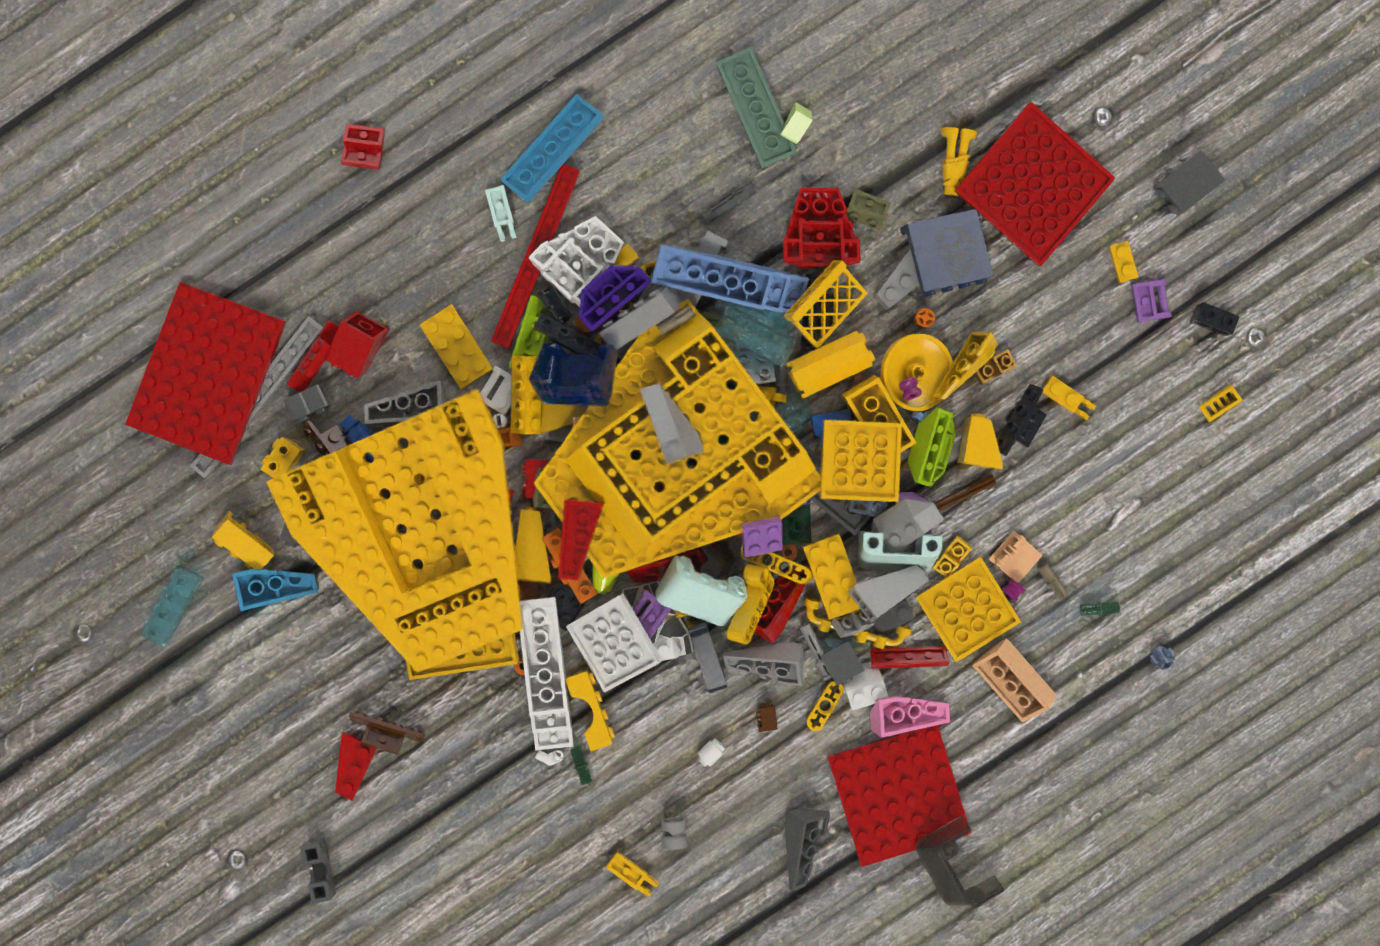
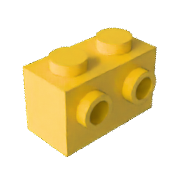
[260,437,305,478]

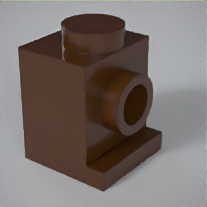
[756,702,778,732]

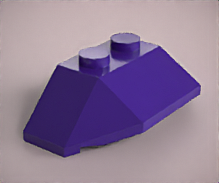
[579,265,651,332]

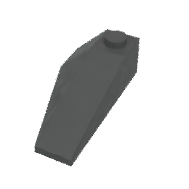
[785,807,830,891]

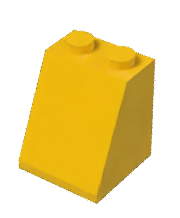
[957,413,1003,469]

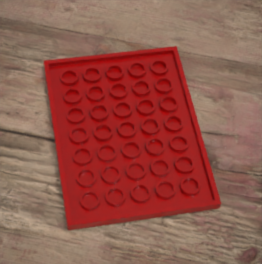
[125,282,286,465]

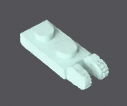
[485,185,517,242]

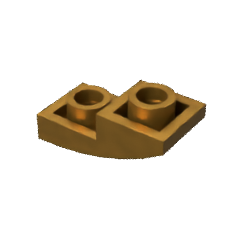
[974,349,1017,385]

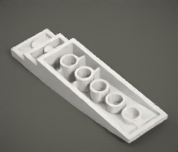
[520,597,574,750]

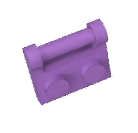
[1131,279,1172,323]
[632,589,671,639]

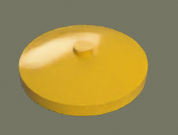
[880,334,953,411]

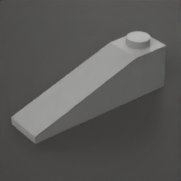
[640,383,704,464]
[723,642,804,686]

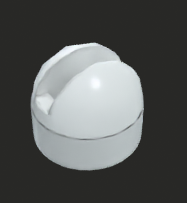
[492,413,508,429]

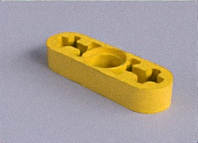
[806,680,844,731]

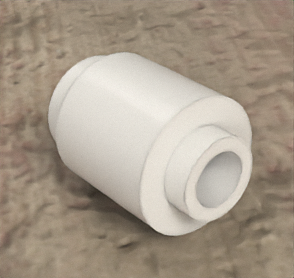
[697,738,726,767]

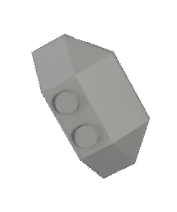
[870,498,944,553]

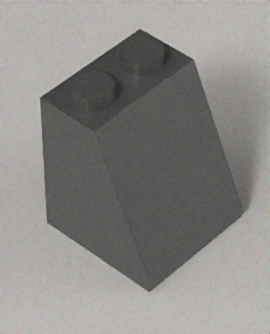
[1153,150,1226,216]

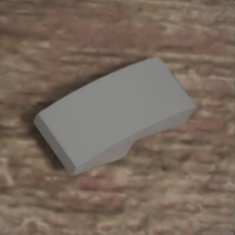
[831,609,875,638]

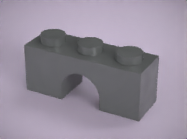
[300,838,336,904]

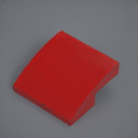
[341,124,385,170]

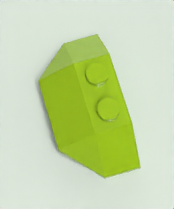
[908,408,956,487]

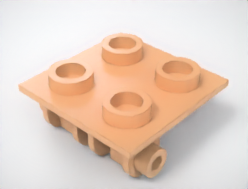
[989,530,1043,583]

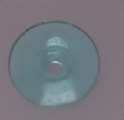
[777,393,811,431]

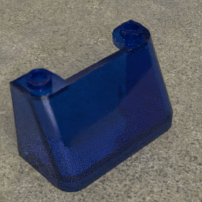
[529,343,617,406]

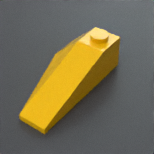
[933,331,998,400]

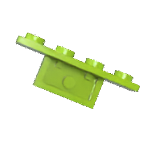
[509,295,549,369]

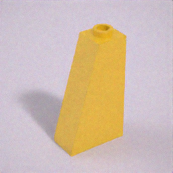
[515,507,552,584]

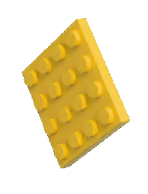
[820,420,902,502]
[915,556,1021,662]

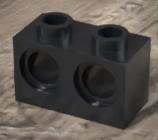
[1190,302,1240,336]

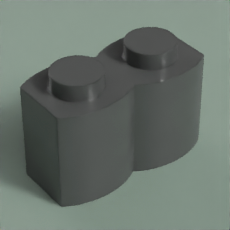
[284,384,331,423]

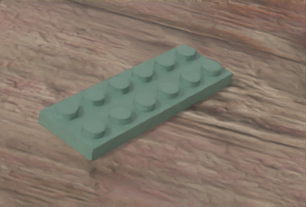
[716,47,797,169]

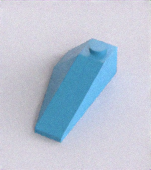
[232,569,318,611]

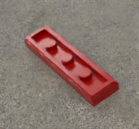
[870,646,949,669]

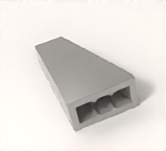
[848,565,929,623]

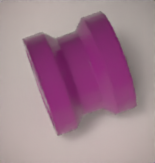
[899,378,922,401]
[1001,578,1026,602]

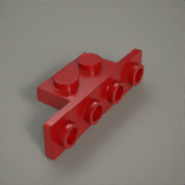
[287,321,339,392]

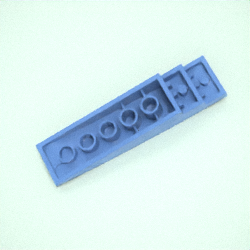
[651,244,809,313]

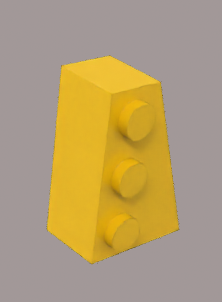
[212,511,274,570]

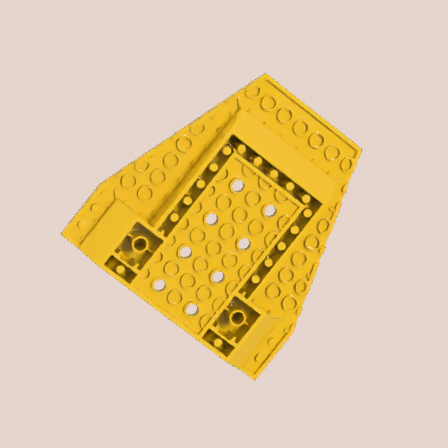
[534,298,821,578]
[266,389,524,672]

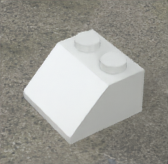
[843,661,888,711]

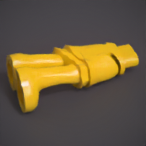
[941,127,977,196]

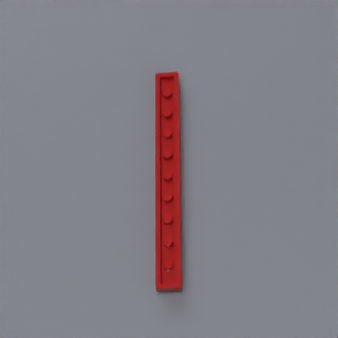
[491,164,580,349]

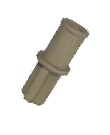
[656,306,694,335]
[1037,563,1068,600]

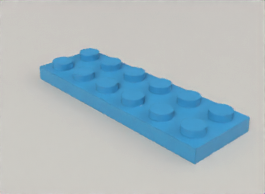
[500,94,605,204]

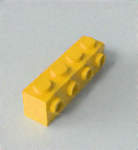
[511,356,542,434]

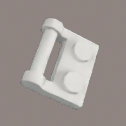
[480,365,512,415]

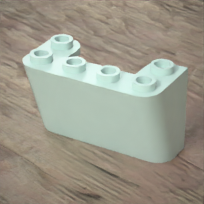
[857,531,942,572]
[655,555,748,626]

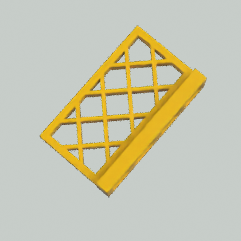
[783,260,867,349]

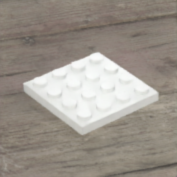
[566,593,662,692]

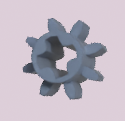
[1150,646,1175,670]

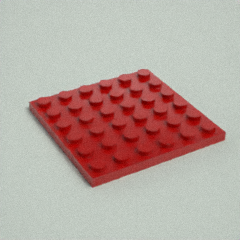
[954,102,1116,267]
[827,725,971,867]

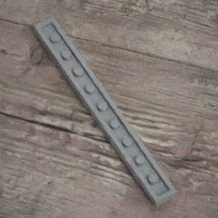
[190,316,324,478]

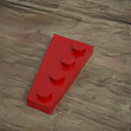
[558,499,604,580]

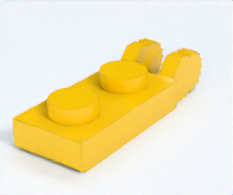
[1043,376,1096,420]
[606,851,659,897]

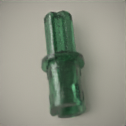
[1080,601,1120,616]
[570,746,593,785]

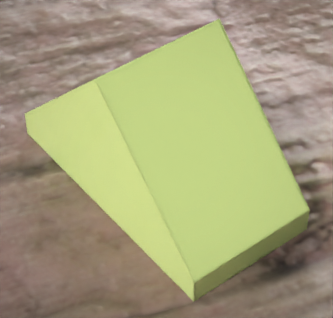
[780,102,813,144]

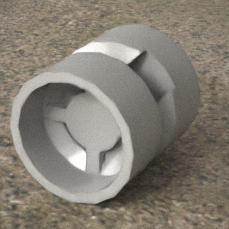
[661,817,687,850]

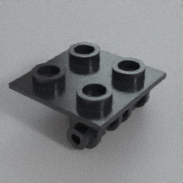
[546,582,588,631]

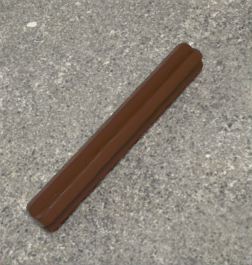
[934,475,996,511]

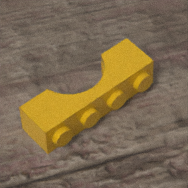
[565,669,615,751]

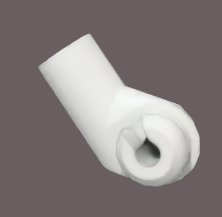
[535,750,564,766]

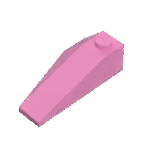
[870,696,950,738]

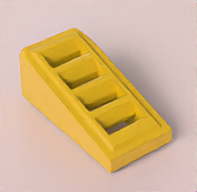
[1198,384,1243,423]

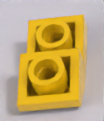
[932,535,972,578]

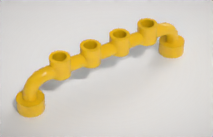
[803,597,912,649]

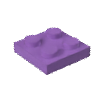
[742,516,782,558]

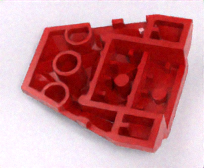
[783,187,861,269]

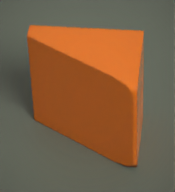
[497,427,522,447]

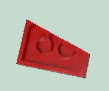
[335,731,377,801]

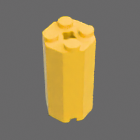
[785,331,875,399]

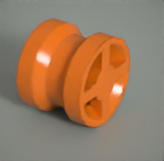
[914,308,935,329]

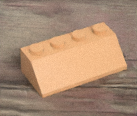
[972,638,1057,723]

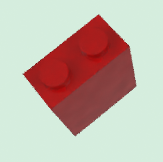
[325,311,390,379]

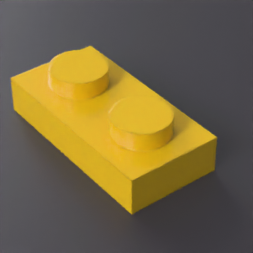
[1108,241,1139,284]

